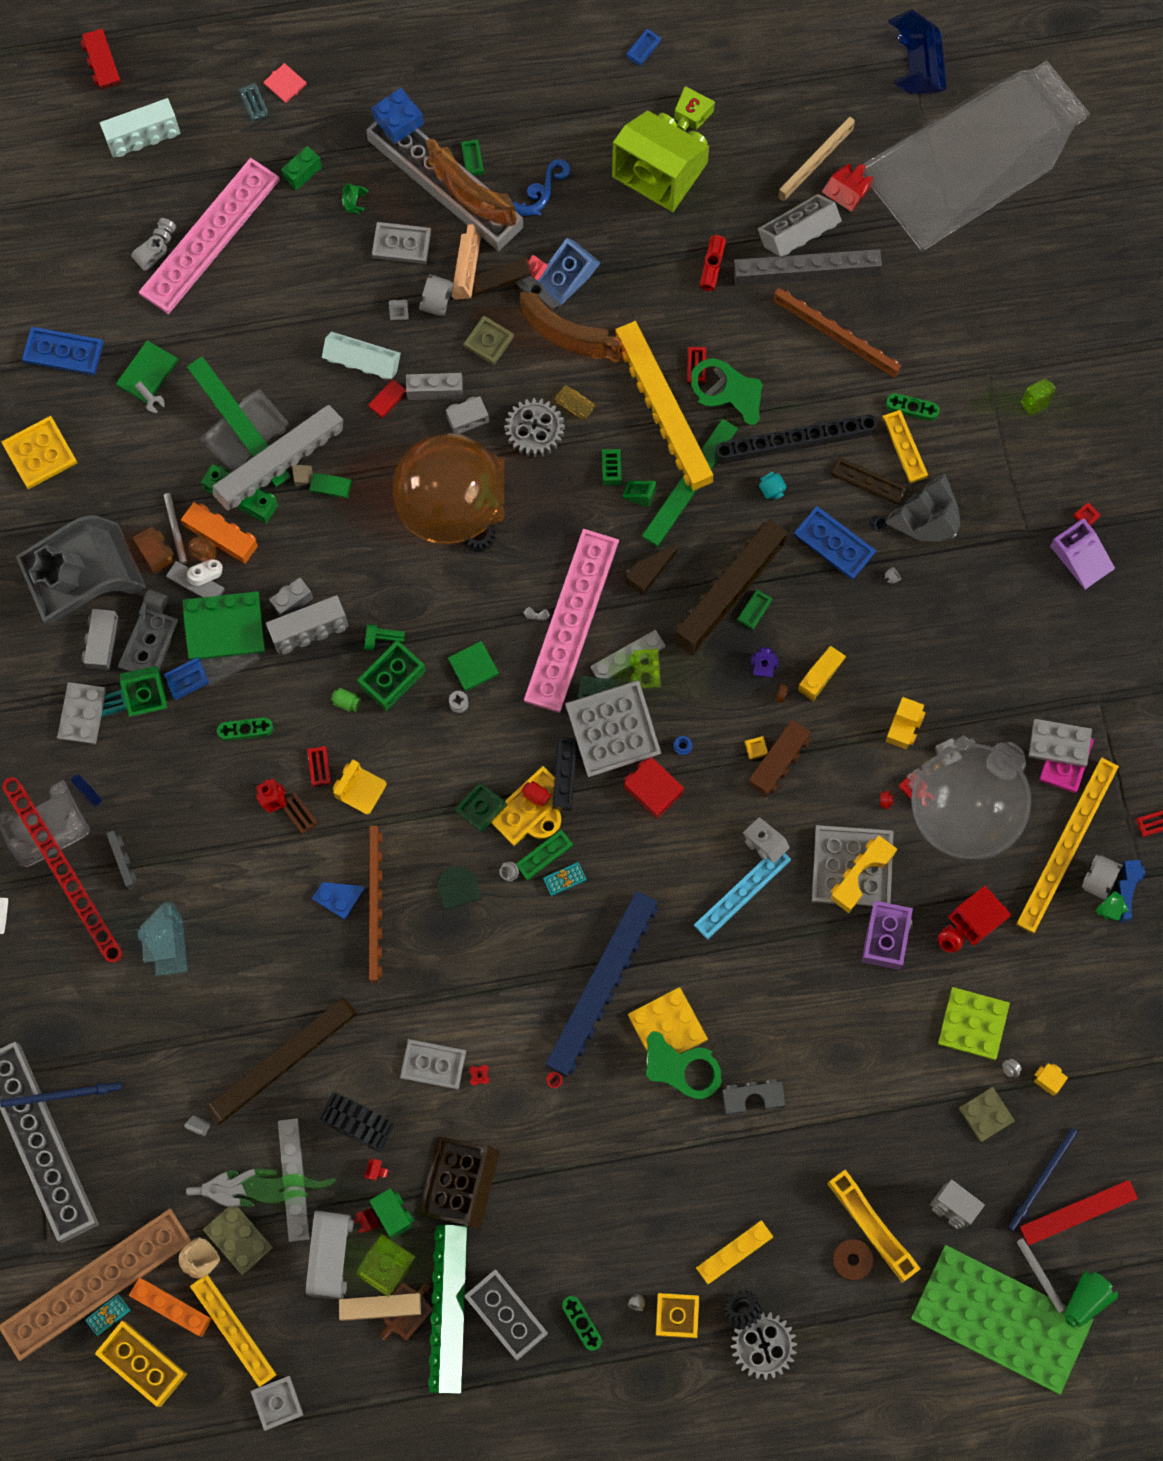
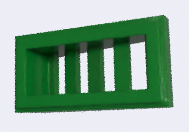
[602,449,621,486]

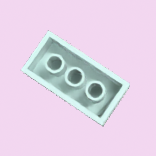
[100,98,181,158]

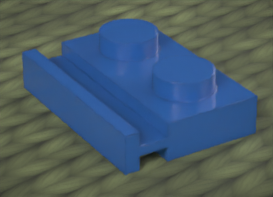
[164,657,210,700]

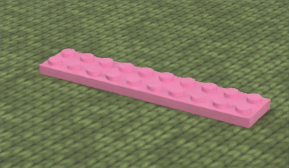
[139,158,280,315]
[524,529,619,713]

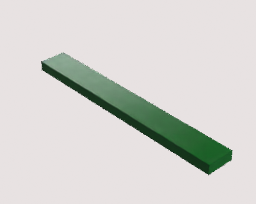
[187,356,291,488]
[642,419,738,547]

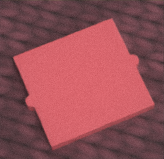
[264,63,306,103]

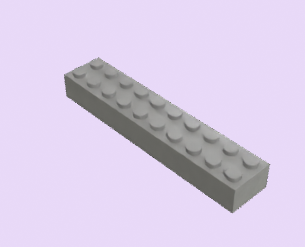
[366,121,523,252]
[0,1042,99,1243]

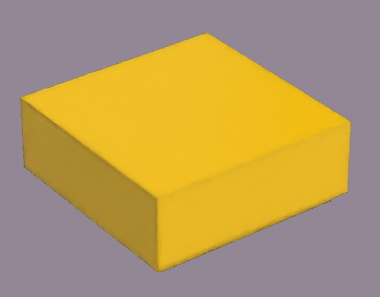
[744,736,768,760]

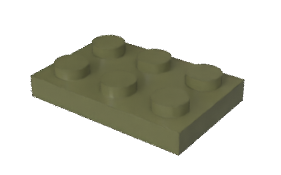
[203,1207,273,1276]

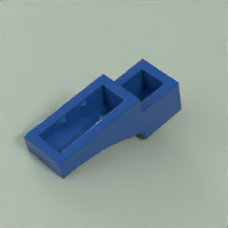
[1116,860,1145,923]

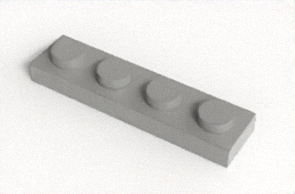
[590,630,665,684]

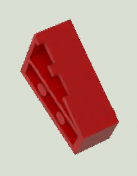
[80,28,121,90]

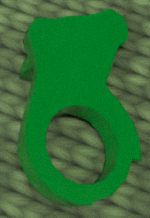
[691,358,763,425]
[645,1031,722,1099]

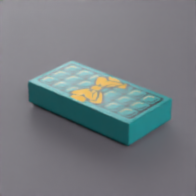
[543,862,587,897]
[86,1294,131,1336]

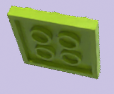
[937,987,1010,1061]

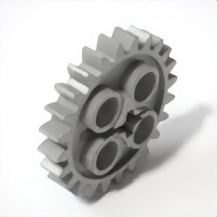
[504,398,565,457]
[730,1312,797,1380]

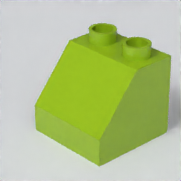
[612,111,709,212]

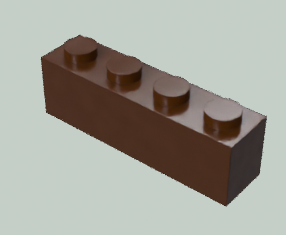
[748,719,812,797]

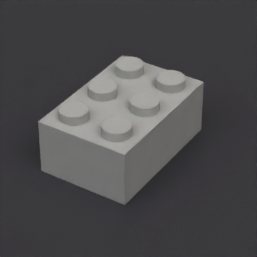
[929,1179,985,1229]

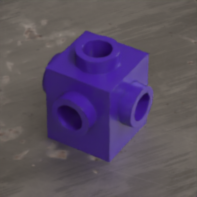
[751,647,779,677]

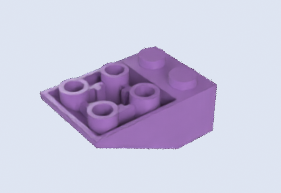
[1050,518,1115,590]

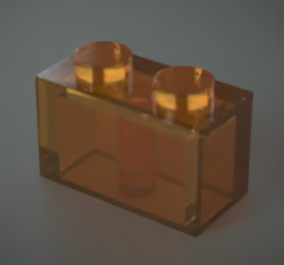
[133,526,174,574]

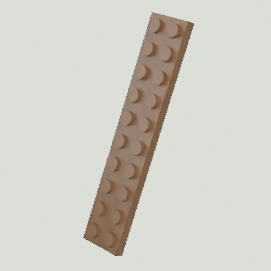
[0,1208,192,1361]

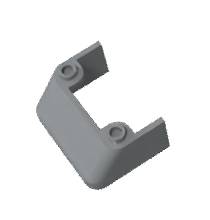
[306,1211,354,1299]

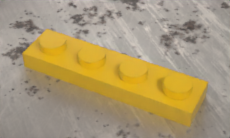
[882,410,928,484]
[696,1220,773,1285]

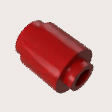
[521,781,551,808]

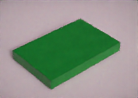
[116,340,178,404]

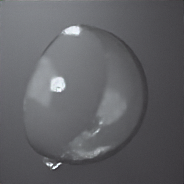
[907,735,1031,861]

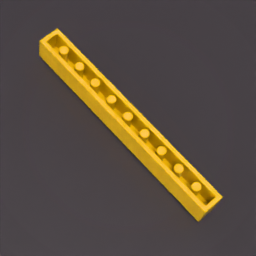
[614,321,713,491]

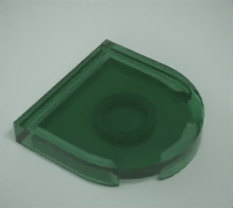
[438,866,482,911]

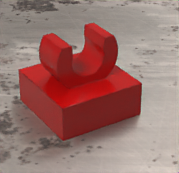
[364,1159,389,1181]
[354,1208,382,1233]

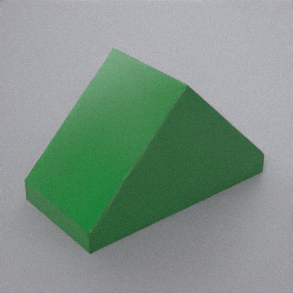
[622,481,656,508]

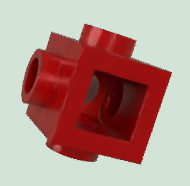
[256,779,287,813]

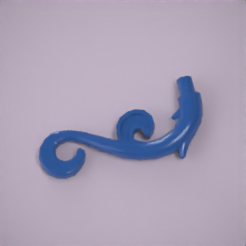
[504,159,571,216]

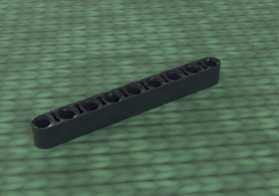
[714,414,877,464]

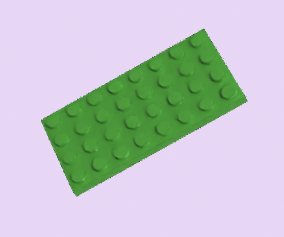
[911,1245,1094,1395]

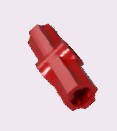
[699,235,726,292]

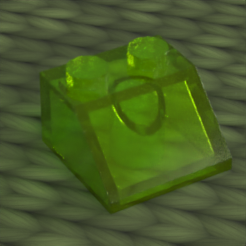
[355,1234,415,1297]

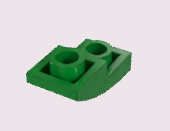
[309,473,352,498]

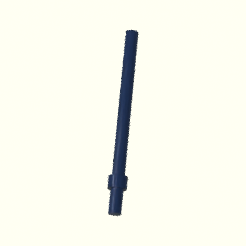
[0,1082,122,1108]
[1007,1128,1078,1231]

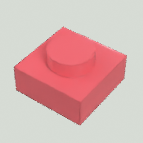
[528,255,548,280]

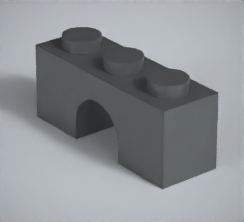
[722,1079,786,1116]

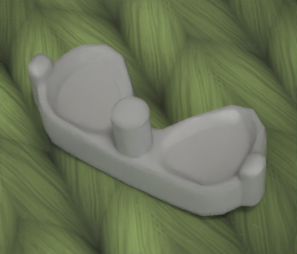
[523,607,550,621]

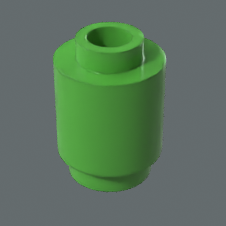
[331,688,361,712]

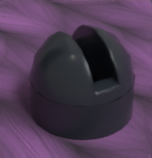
[869,516,886,531]

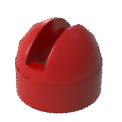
[546,1072,562,1088]

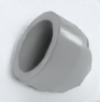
[885,567,901,584]
[628,1294,645,1311]

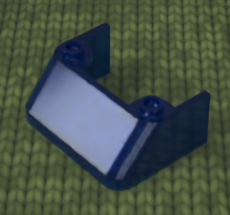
[888,9,947,94]

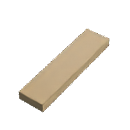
[339,1293,421,1321]

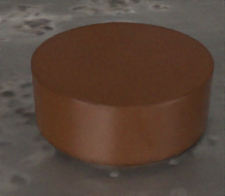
[775,684,788,704]

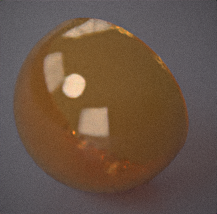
[392,433,504,543]

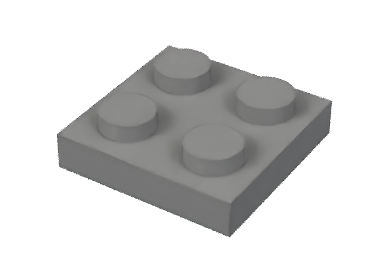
[251,1376,304,1431]

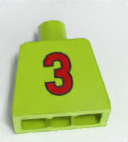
[674,86,715,131]

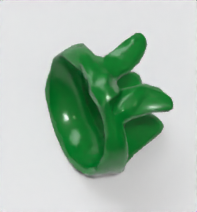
[342,184,368,215]
[1095,891,1128,921]

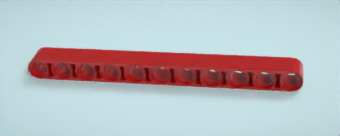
[3,777,123,963]

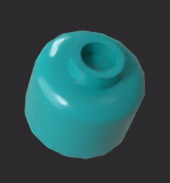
[759,472,786,501]

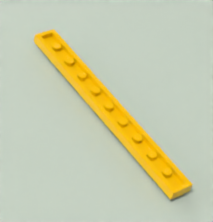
[1016,757,1119,934]

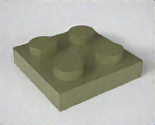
[463,316,515,365]
[959,1087,1015,1143]

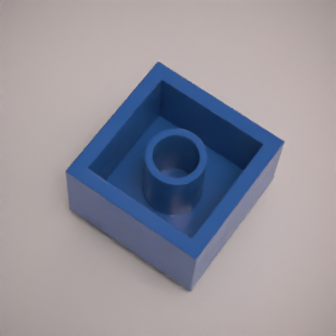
[372,88,424,144]

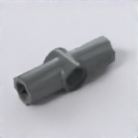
[513,276,561,317]

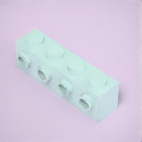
[322,332,401,379]

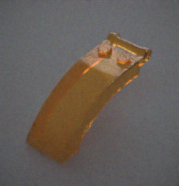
[426,139,516,226]
[520,292,622,362]

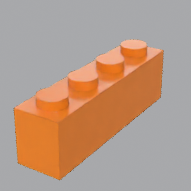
[181,502,258,564]
[129,1277,212,1337]

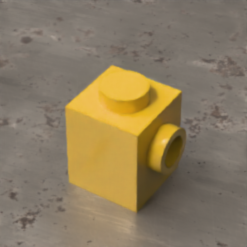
[1034,1063,1068,1096]

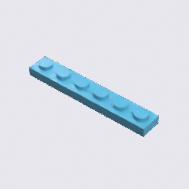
[694,853,791,940]

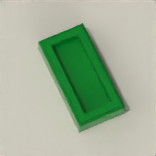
[461,139,484,176]
[737,589,773,631]

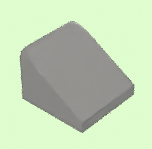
[184,1116,211,1137]

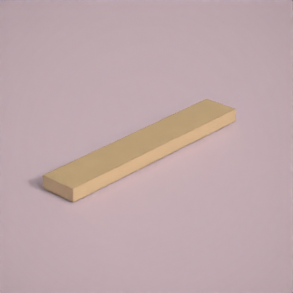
[778,117,855,201]

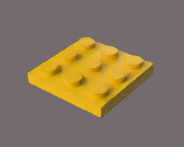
[2,416,77,489]
[628,987,708,1054]

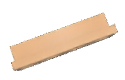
[452,224,481,300]

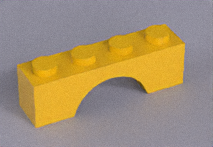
[830,835,897,913]

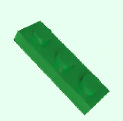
[516,830,573,881]

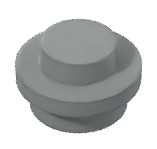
[500,862,519,881]
[1002,1059,1021,1078]

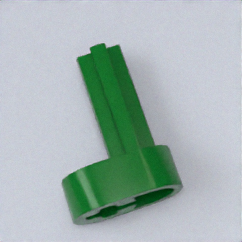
[364,624,405,651]

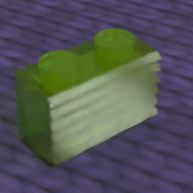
[1021,378,1055,416]

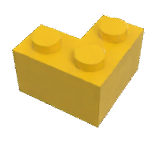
[885,697,926,750]

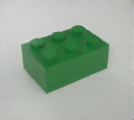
[357,640,426,711]

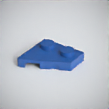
[312,882,366,920]

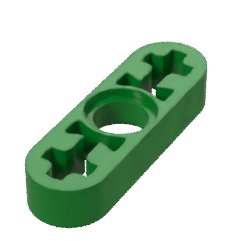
[886,393,940,421]
[217,718,273,741]
[562,1296,602,1351]

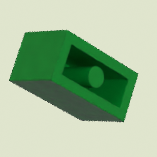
[281,146,322,190]

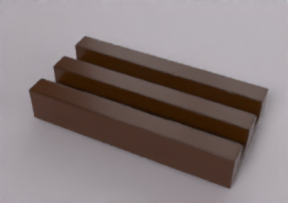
[282,793,318,835]

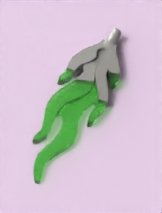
[186,1168,336,1207]

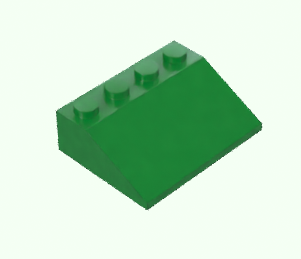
[183,591,265,661]

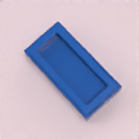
[626,29,661,66]

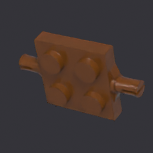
[379,1282,433,1341]

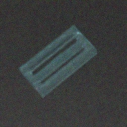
[239,83,269,122]

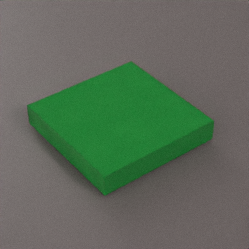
[448,641,499,692]

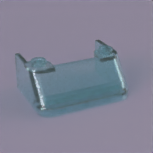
[138,901,188,976]

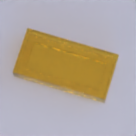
[555,384,596,421]

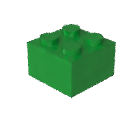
[120,665,167,717]
[370,1188,414,1239]

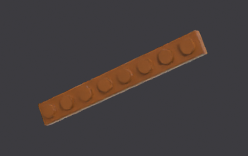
[773,288,901,378]
[369,826,383,983]

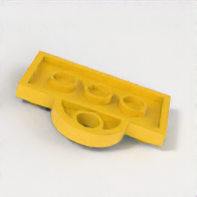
[491,766,561,846]

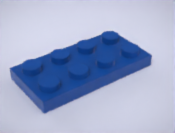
[22,327,104,376]
[793,506,876,580]

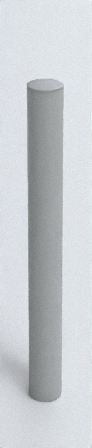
[163,493,187,564]
[1017,1238,1066,1314]

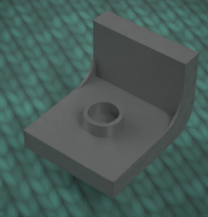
[15,515,146,624]

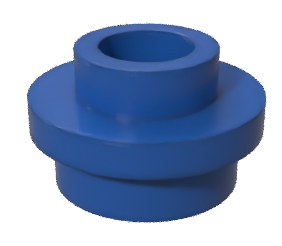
[673,736,692,755]

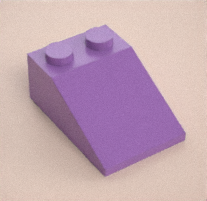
[861,901,913,970]

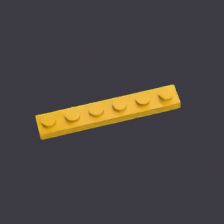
[190,1275,277,1387]

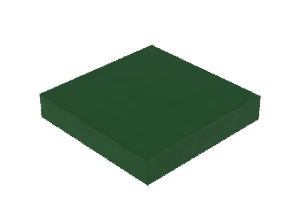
[454,782,508,833]

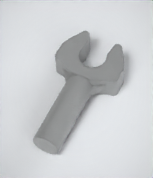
[135,381,165,413]

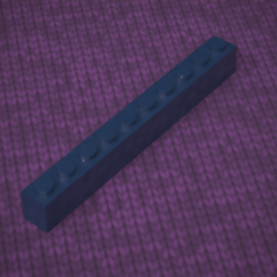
[546,891,659,1078]

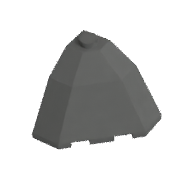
[886,473,961,542]

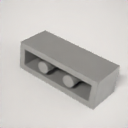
[406,373,463,400]
[82,609,118,671]

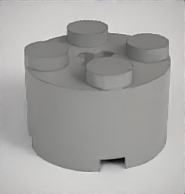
[419,274,454,316]
[1081,855,1123,900]

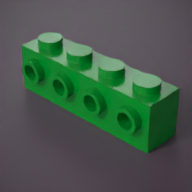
[201,464,278,524]

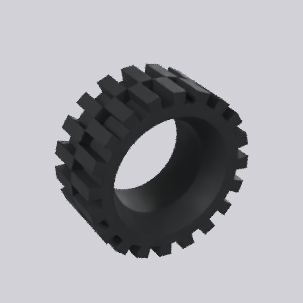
[318,1092,395,1152]

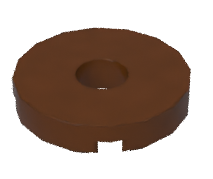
[833,1239,874,1281]

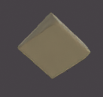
[292,465,313,487]

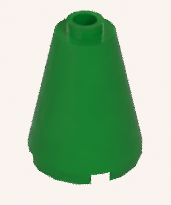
[1064,1269,1118,1328]

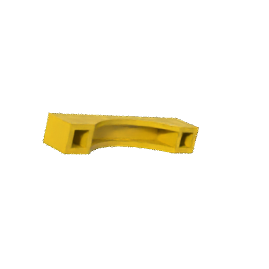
[827,1170,920,1282]

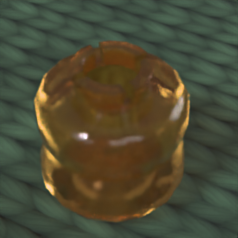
[188,535,217,562]

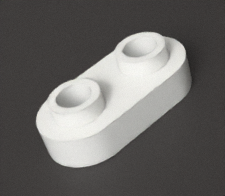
[187,559,223,586]

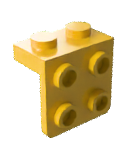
[333,760,387,815]

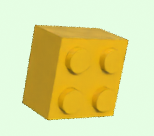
[656,1293,699,1339]

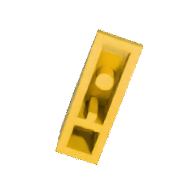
[798,646,846,701]

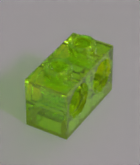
[630,649,661,688]

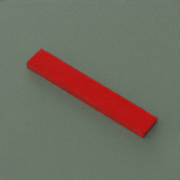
[1019,1180,1138,1246]

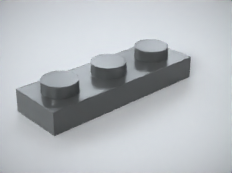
[106,830,137,890]

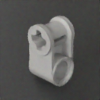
[131,235,167,270]

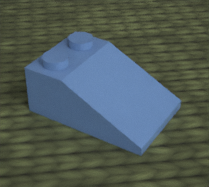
[535,238,601,304]

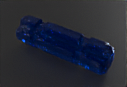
[71,774,102,807]

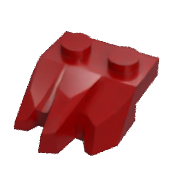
[822,163,874,212]

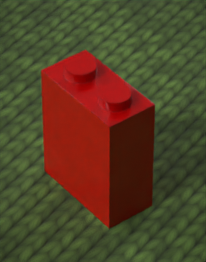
[624,757,684,819]
[948,886,1011,946]

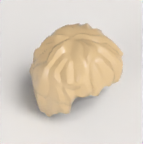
[179,1237,220,1278]

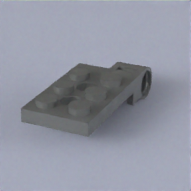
[118,589,179,672]

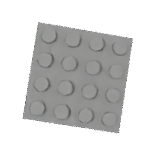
[565,680,661,777]
[812,825,893,907]

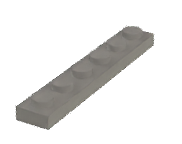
[278,1118,310,1242]

